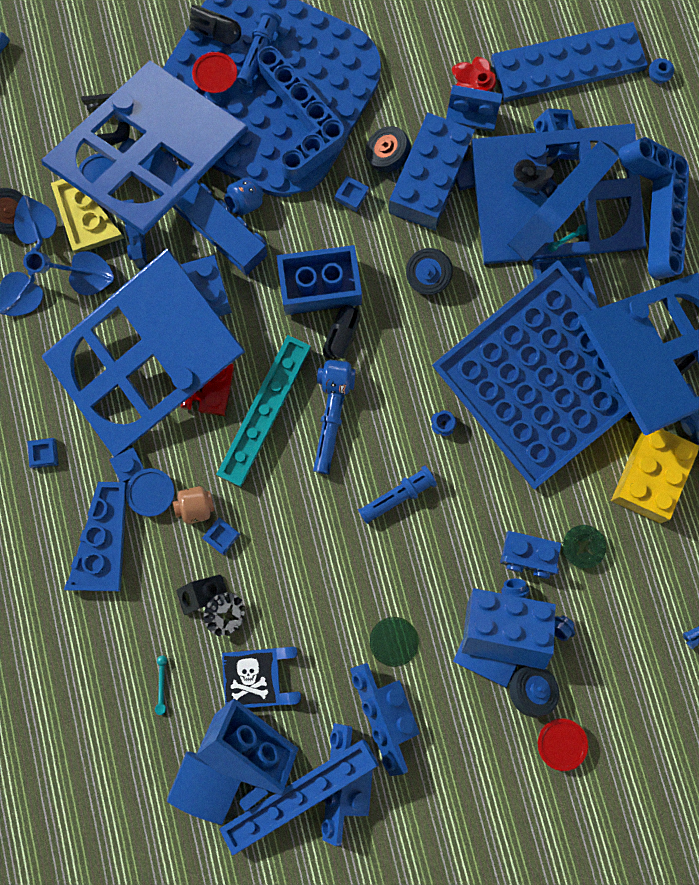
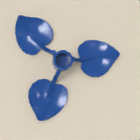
[0,195,114,316]

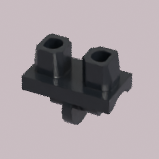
[512,159,558,198]

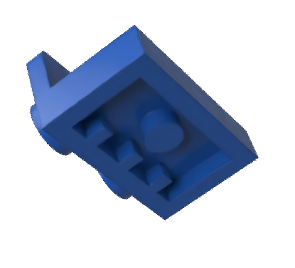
[446,85,502,132]
[534,108,580,166]
[500,531,561,579]

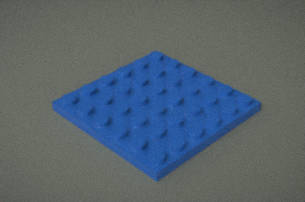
[431,260,630,490]

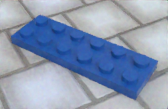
[491,22,648,103]

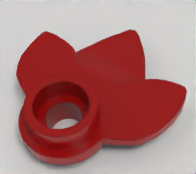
[450,56,496,92]

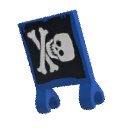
[222,647,301,708]

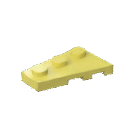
[51,179,124,254]

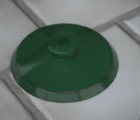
[370,617,419,667]

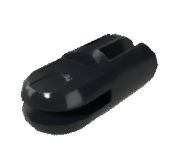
[189,4,242,45]
[322,305,361,359]

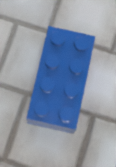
[389,112,475,231]

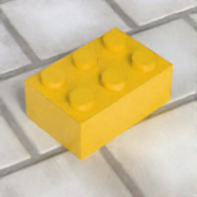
[611,429,699,523]

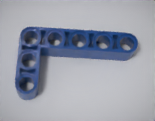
[257,46,345,182]
[619,137,689,281]
[507,140,619,262]

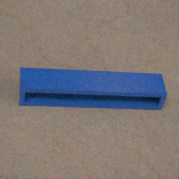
[142,148,267,276]

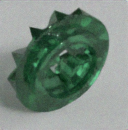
[562,525,606,568]

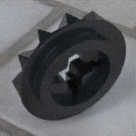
[203,592,247,637]

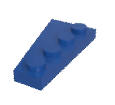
[64,482,127,592]

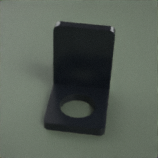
[176,574,227,615]

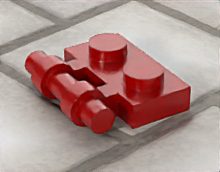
[181,364,235,417]

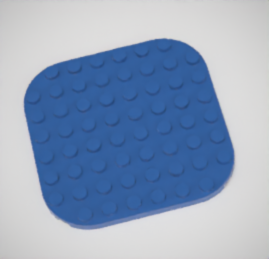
[162,0,381,197]

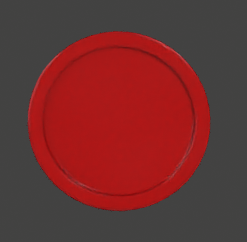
[192,52,237,93]
[538,718,588,771]

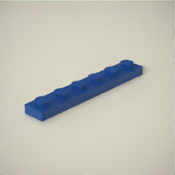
[220,739,379,856]

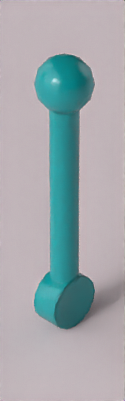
[548,224,587,252]
[155,655,168,715]

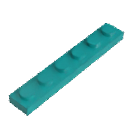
[216,335,311,487]

